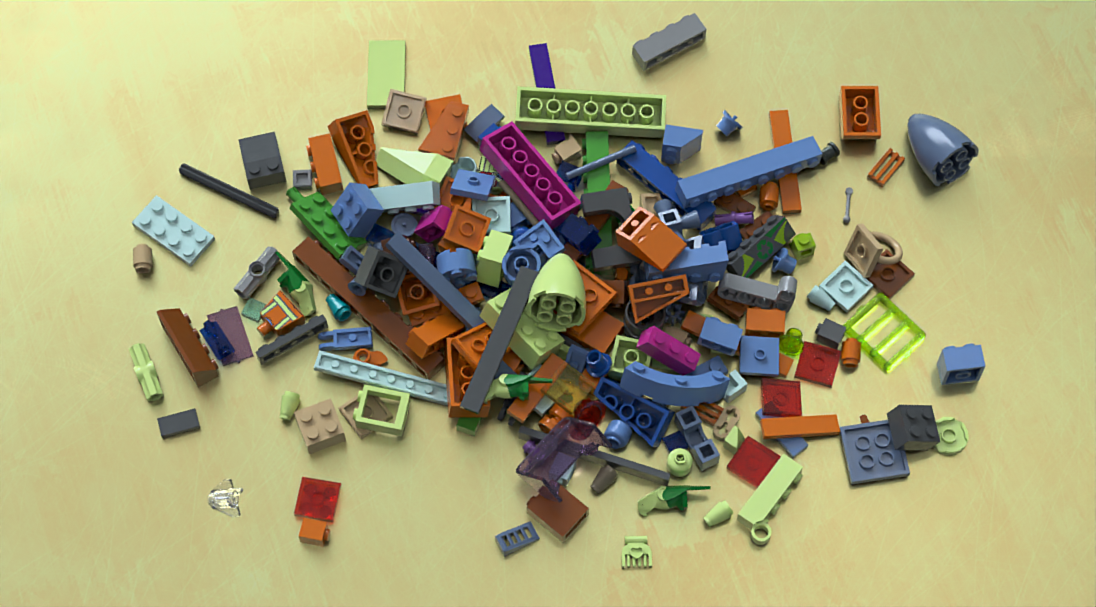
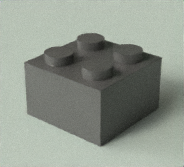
[887,405,940,451]

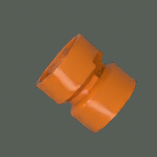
[538,403,574,437]

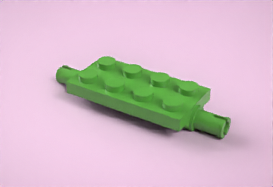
[286,187,367,260]

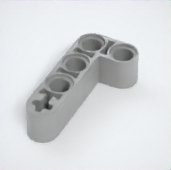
[718,273,797,313]

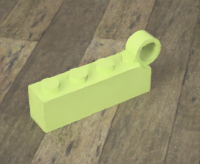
[737,453,803,545]

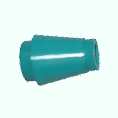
[326,294,352,321]

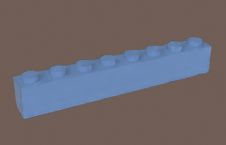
[675,136,822,209]

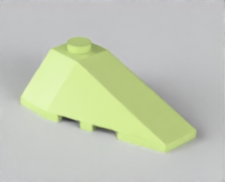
[376,147,454,189]

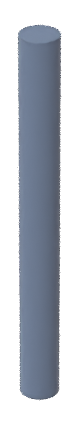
[565,145,637,180]

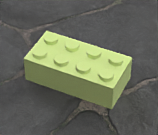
[479,287,565,370]

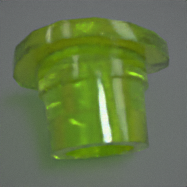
[779,328,804,356]

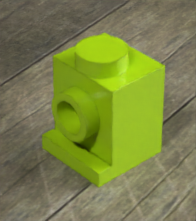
[789,233,816,260]

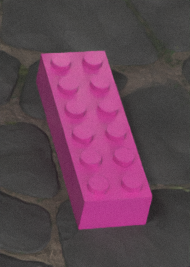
[480,121,581,230]

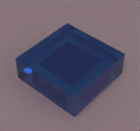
[662,430,689,453]

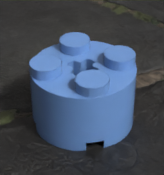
[502,245,542,287]
[436,248,477,289]

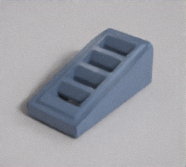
[495,521,540,557]

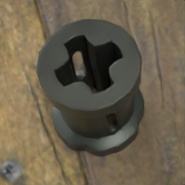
[820,141,840,165]

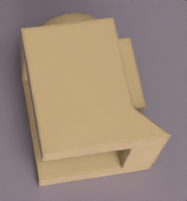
[552,134,582,168]

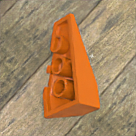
[327,110,378,188]

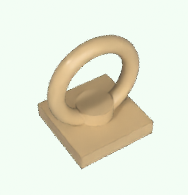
[844,224,903,278]

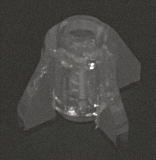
[208,479,243,517]

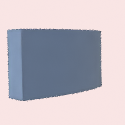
[464,104,505,142]

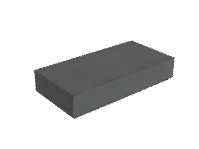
[157,408,200,438]

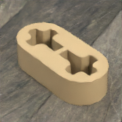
[713,406,740,441]

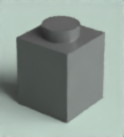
[815,318,847,351]

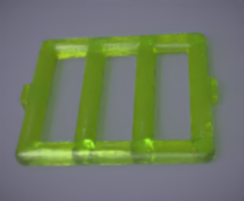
[843,292,926,371]

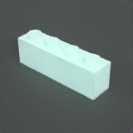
[370,181,441,216]

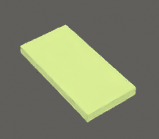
[367,40,406,108]

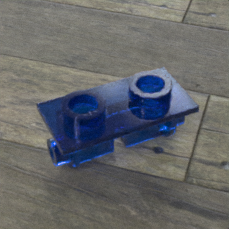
[199,320,235,361]

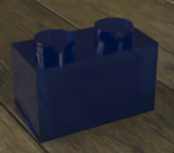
[556,213,602,256]

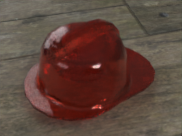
[569,398,606,441]

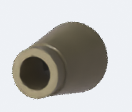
[590,464,618,494]

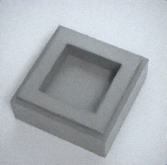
[293,169,312,190]

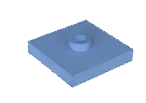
[450,169,495,201]
[739,335,779,377]

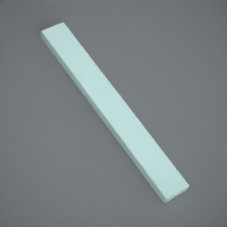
[314,350,448,406]

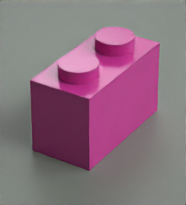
[414,205,452,243]

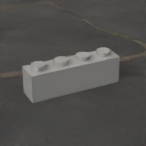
[632,13,707,71]

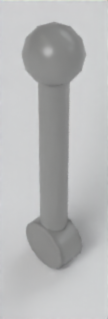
[843,187,853,223]

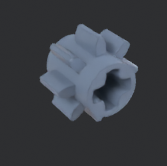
[664,302,685,327]

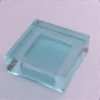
[241,297,267,323]

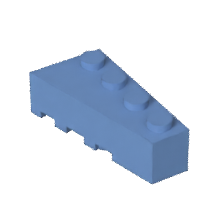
[644,241,729,283]

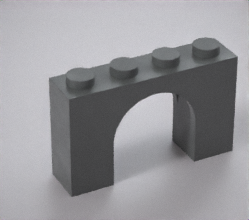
[580,187,641,272]

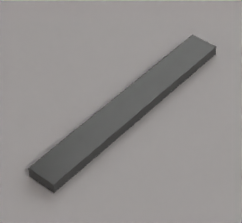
[460,266,539,415]
[518,426,670,486]

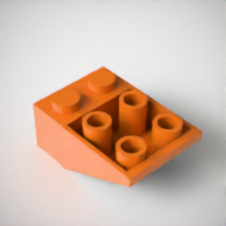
[615,206,687,272]

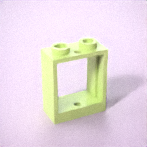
[353,385,411,436]

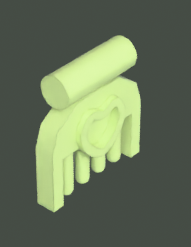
[622,536,652,568]

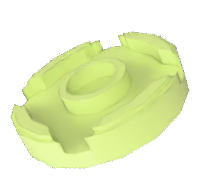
[933,417,969,456]

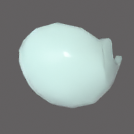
[450,157,478,179]

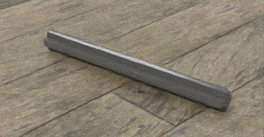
[179,163,279,218]

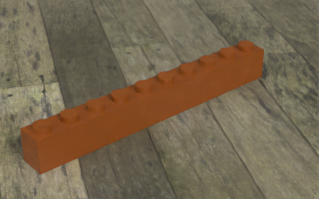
[292,236,445,380]

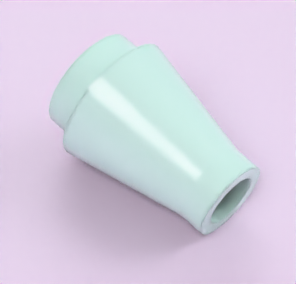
[807,285,835,312]

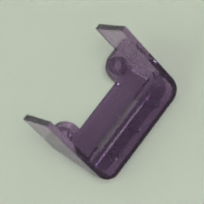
[516,417,613,503]

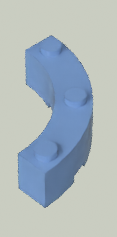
[619,361,730,407]

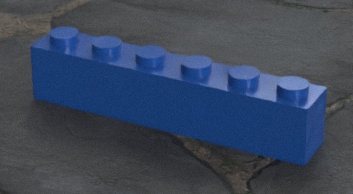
[617,140,716,232]

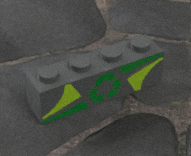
[726,215,796,278]

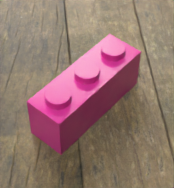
[636,326,701,376]

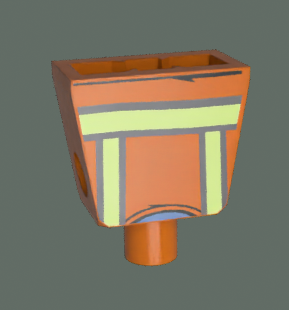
[257,290,305,337]

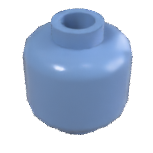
[604,419,632,449]

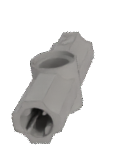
[234,246,280,299]

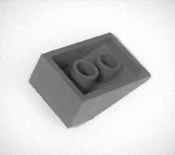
[238,131,286,190]

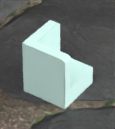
[724,369,747,403]

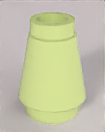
[279,391,301,421]
[703,500,734,527]

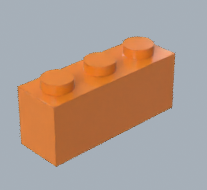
[306,133,343,195]
[406,311,465,359]

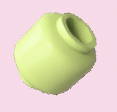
[667,448,693,477]

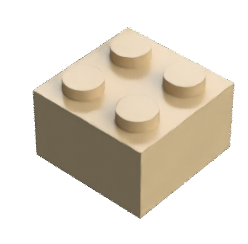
[294,398,346,454]

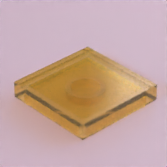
[540,361,595,415]

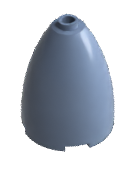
[907,113,979,186]

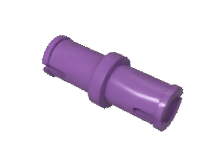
[714,211,754,226]

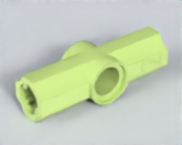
[129,343,164,402]

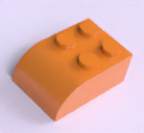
[839,86,881,139]

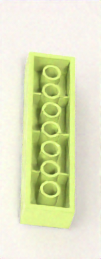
[515,86,666,138]

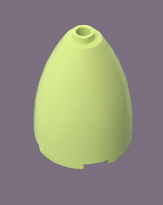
[527,253,586,332]

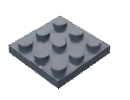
[840,420,910,485]

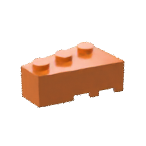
[418,101,469,163]
[627,274,689,324]

